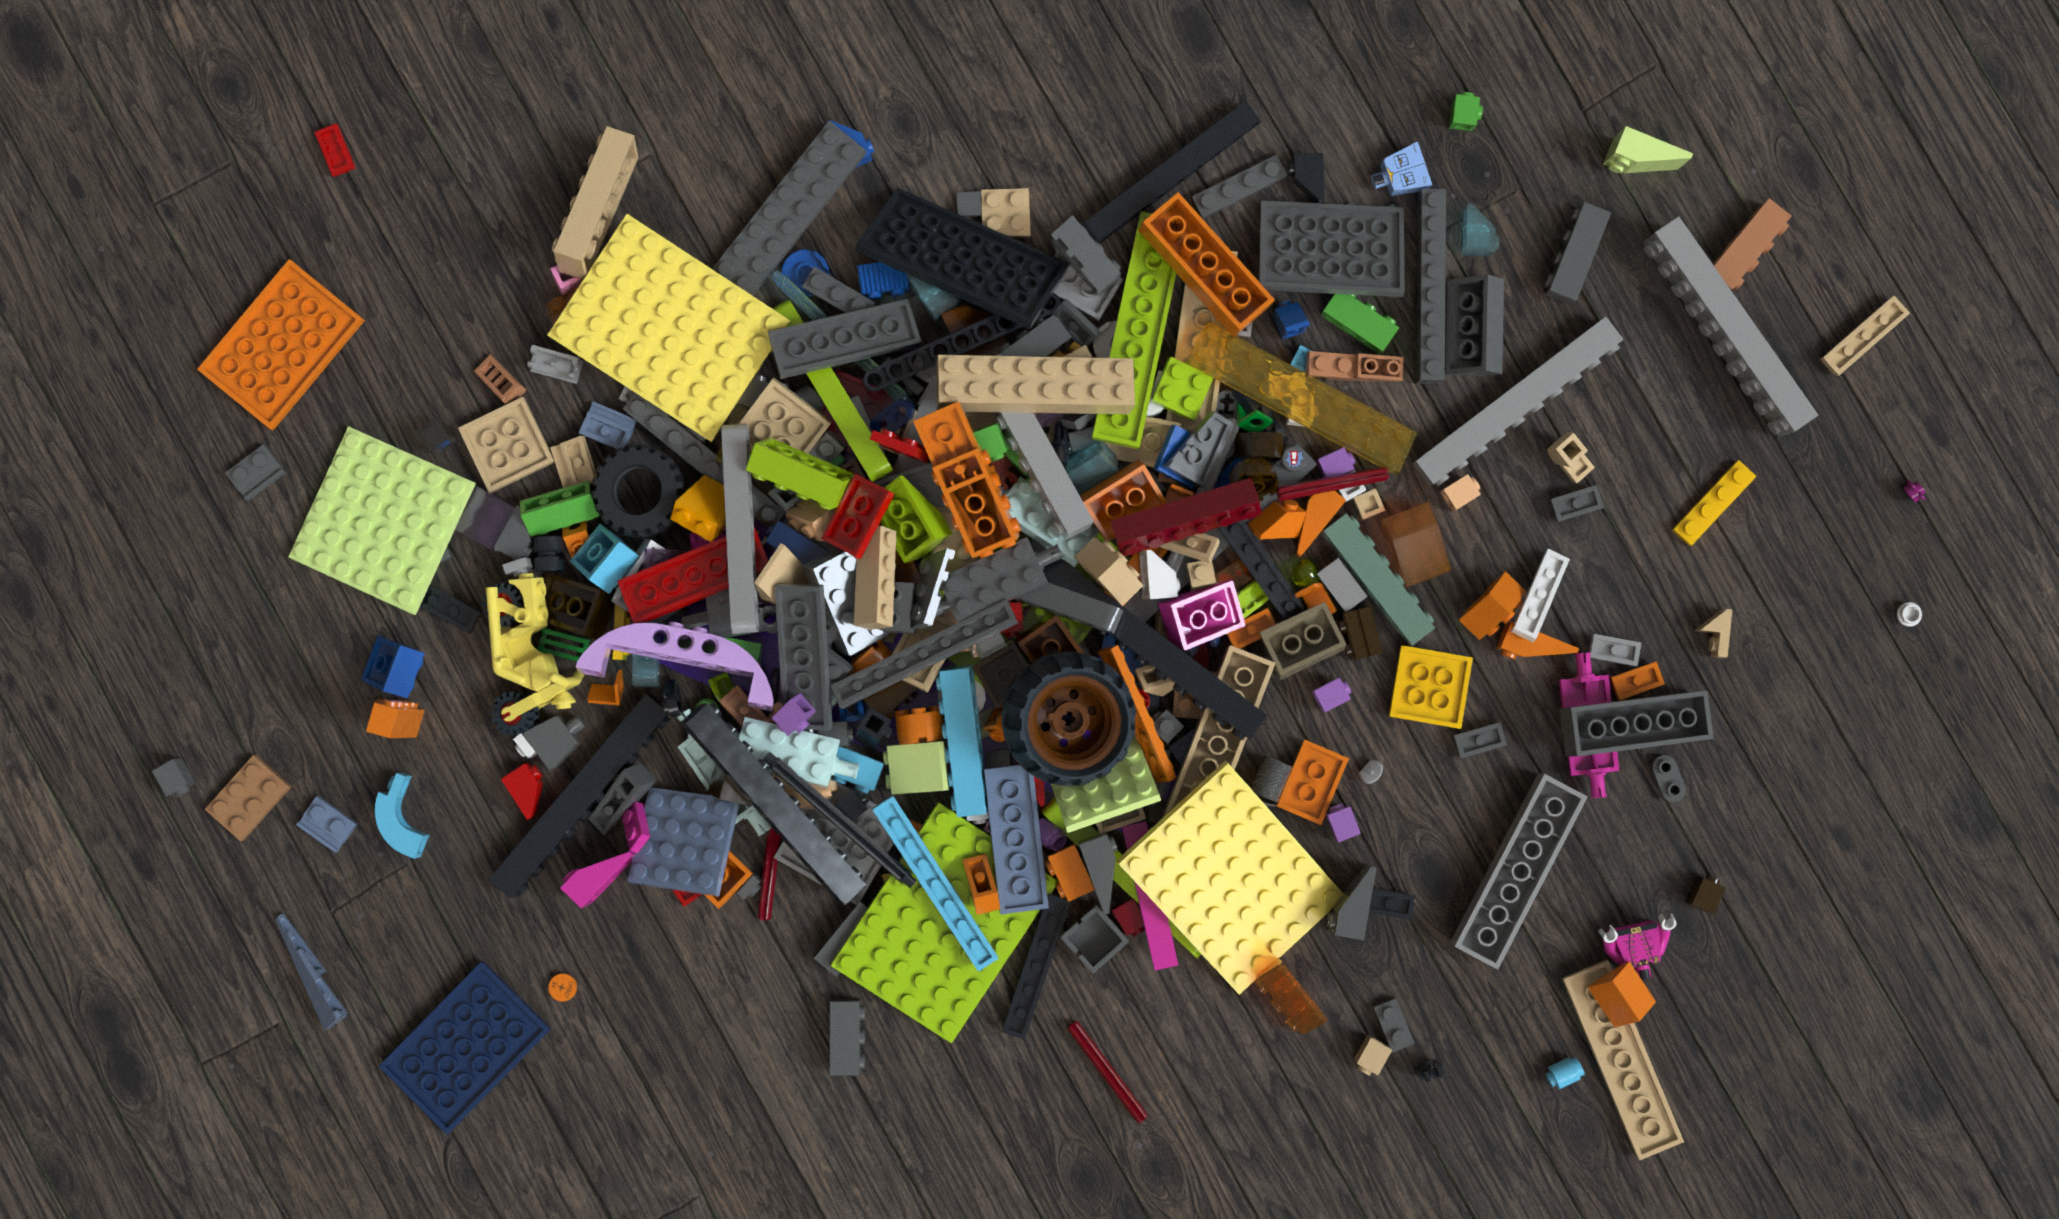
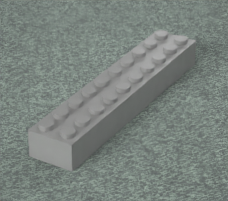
[1642,217,1818,437]

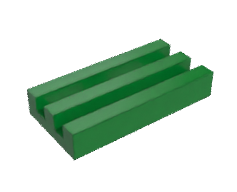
[537,628,591,662]

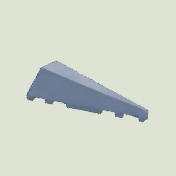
[275,914,348,1031]

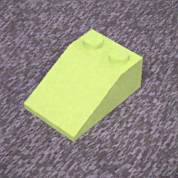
[1603,126,1693,173]

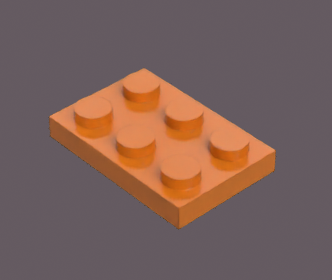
[1276,739,1349,825]

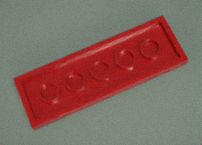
[617,527,768,624]

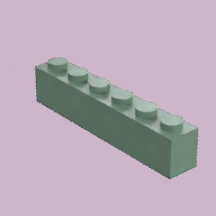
[1321,513,1435,646]

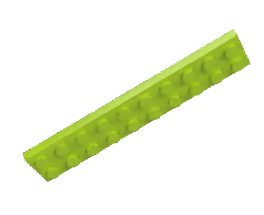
[1092,211,1176,449]

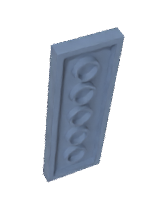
[983,764,1049,915]

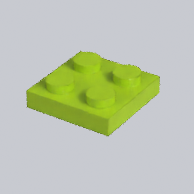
[1150,357,1214,422]

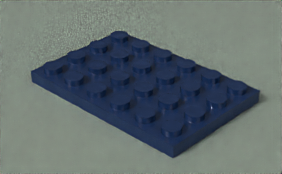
[378,961,552,1135]

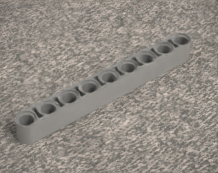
[722,423,759,634]

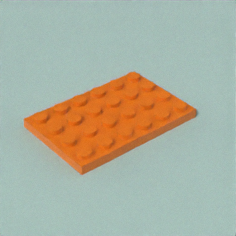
[197,259,365,430]

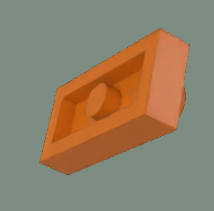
[1226,608,1276,649]
[1609,662,1665,700]

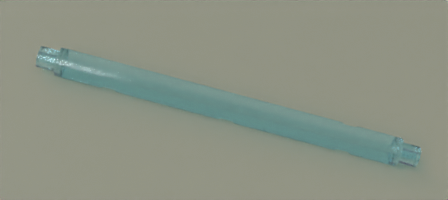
[771,270,914,408]

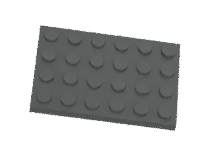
[1259,201,1405,297]

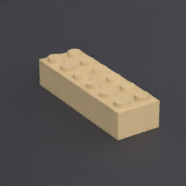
[552,126,639,280]

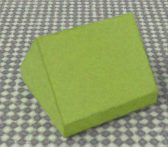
[708,672,734,702]

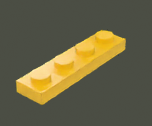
[1672,460,1756,546]

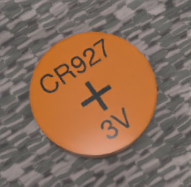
[549,973,577,1002]

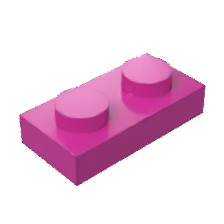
[622,801,650,853]

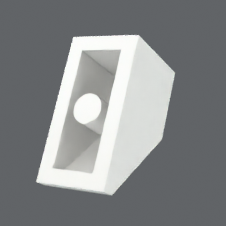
[1139,550,1180,599]

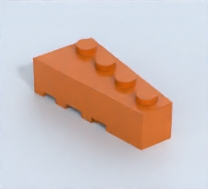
[366,697,425,738]

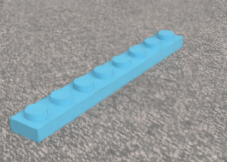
[872,795,999,972]

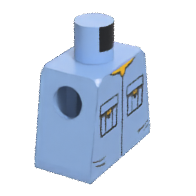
[1371,142,1432,196]

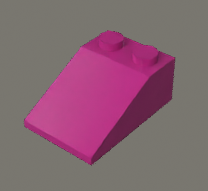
[1158,580,1246,651]
[560,851,636,908]

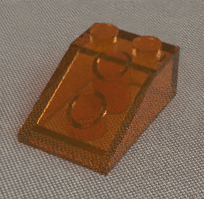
[1380,502,1451,588]

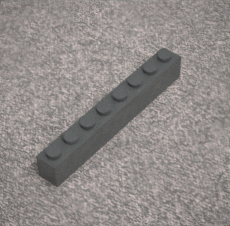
[1416,189,1446,384]

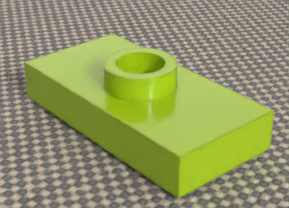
[1237,580,1268,618]

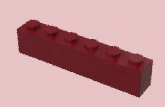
[1110,478,1262,556]

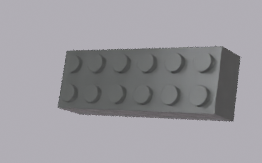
[1559,691,1714,757]

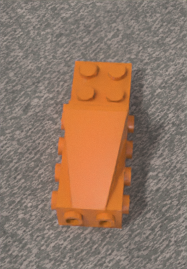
[913,401,1021,559]

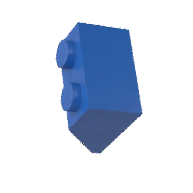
[361,635,425,698]

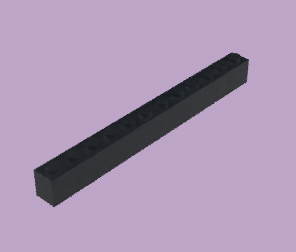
[1030,539,1268,741]

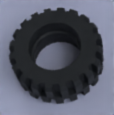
[591,445,687,539]

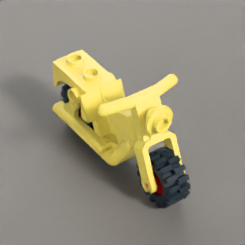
[482,573,585,735]

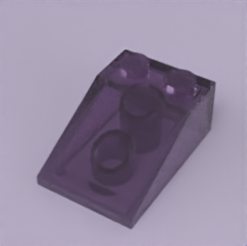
[455,485,515,551]

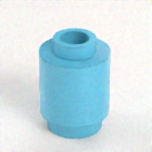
[1546,1057,1585,1089]

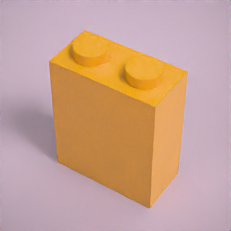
[670,475,726,542]

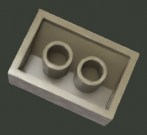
[1259,602,1346,680]

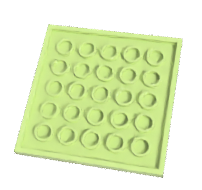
[288,426,476,615]

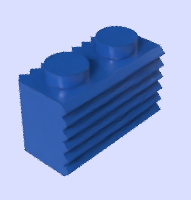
[857,262,909,300]

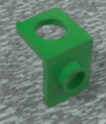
[1237,401,1273,432]

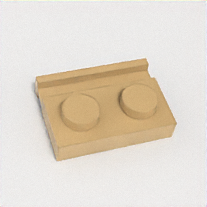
[550,436,597,488]

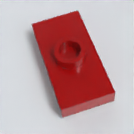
[314,123,356,177]

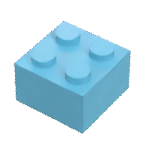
[570,524,639,594]

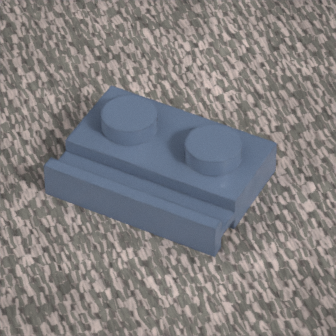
[579,401,638,449]
[296,796,358,853]

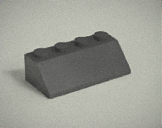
[1446,275,1504,376]

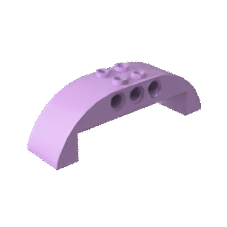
[576,622,774,711]

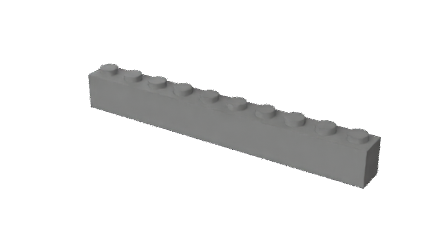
[1412,317,1623,486]

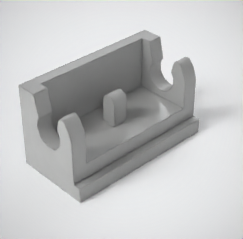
[527,345,583,384]
[1317,557,1368,612]

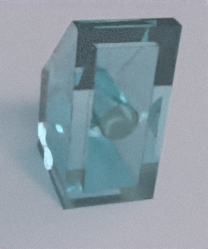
[1462,204,1499,257]

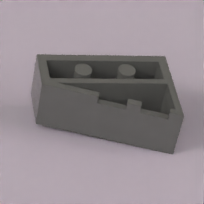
[1051,215,1121,297]

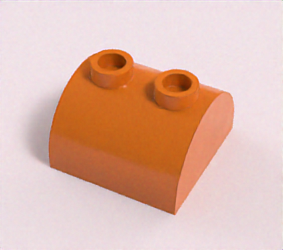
[704,850,753,909]

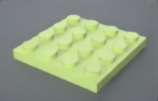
[1051,735,1161,833]

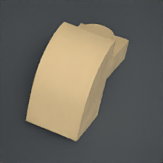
[1548,432,1595,483]

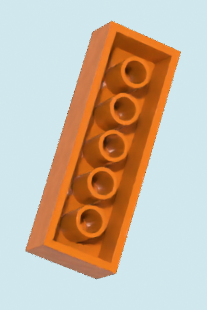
[1138,192,1275,337]

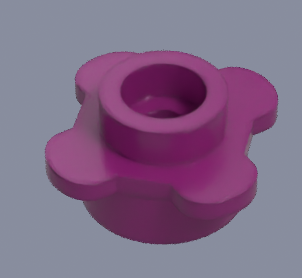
[1903,480,1926,503]

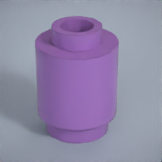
[1039,818,1067,851]

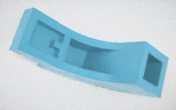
[375,773,429,859]

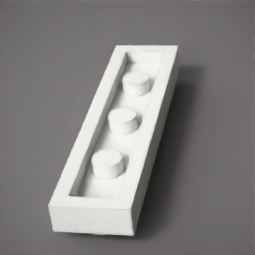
[1511,549,1570,642]

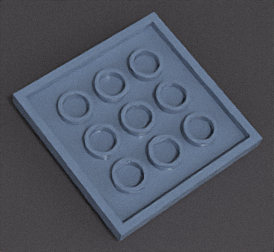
[627,788,739,897]

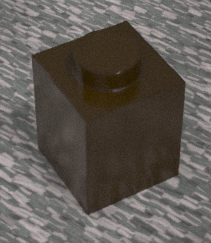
[1686,874,1726,914]

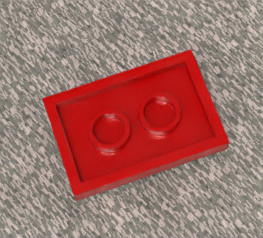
[870,429,930,464]
[821,474,895,560]

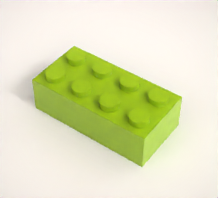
[746,438,854,510]

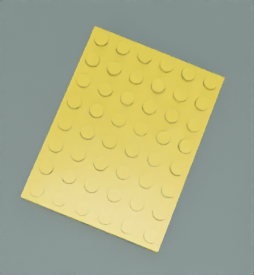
[548,214,791,442]
[1117,761,1344,995]

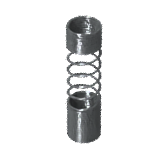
[1251,756,1293,807]

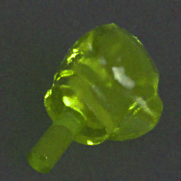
[1292,559,1327,591]

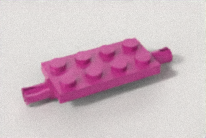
[1559,652,1619,798]

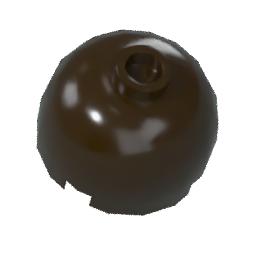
[1229,457,1279,501]

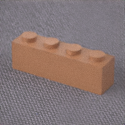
[1713,198,1791,291]

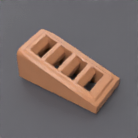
[474,354,526,404]

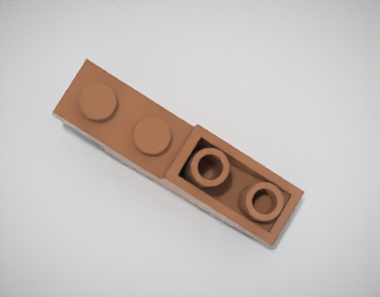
[1306,351,1404,382]

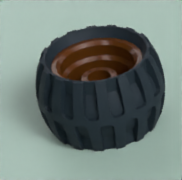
[1001,652,1136,786]

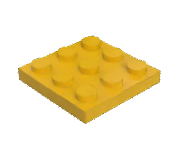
[1388,645,1473,729]

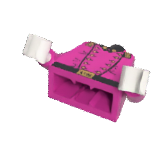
[1599,914,1676,980]

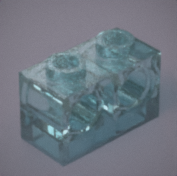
[632,637,660,687]

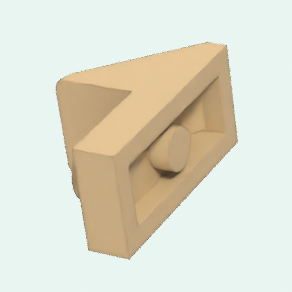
[1695,609,1732,658]

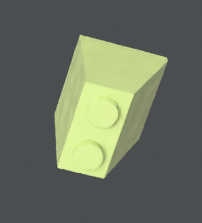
[883,740,950,794]

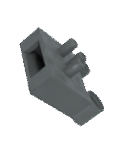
[706,576,778,638]

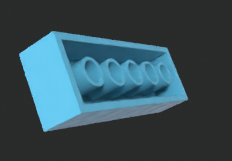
[936,664,988,817]

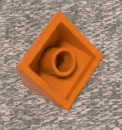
[1587,960,1656,1028]

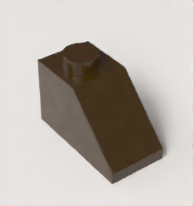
[1235,432,1283,458]

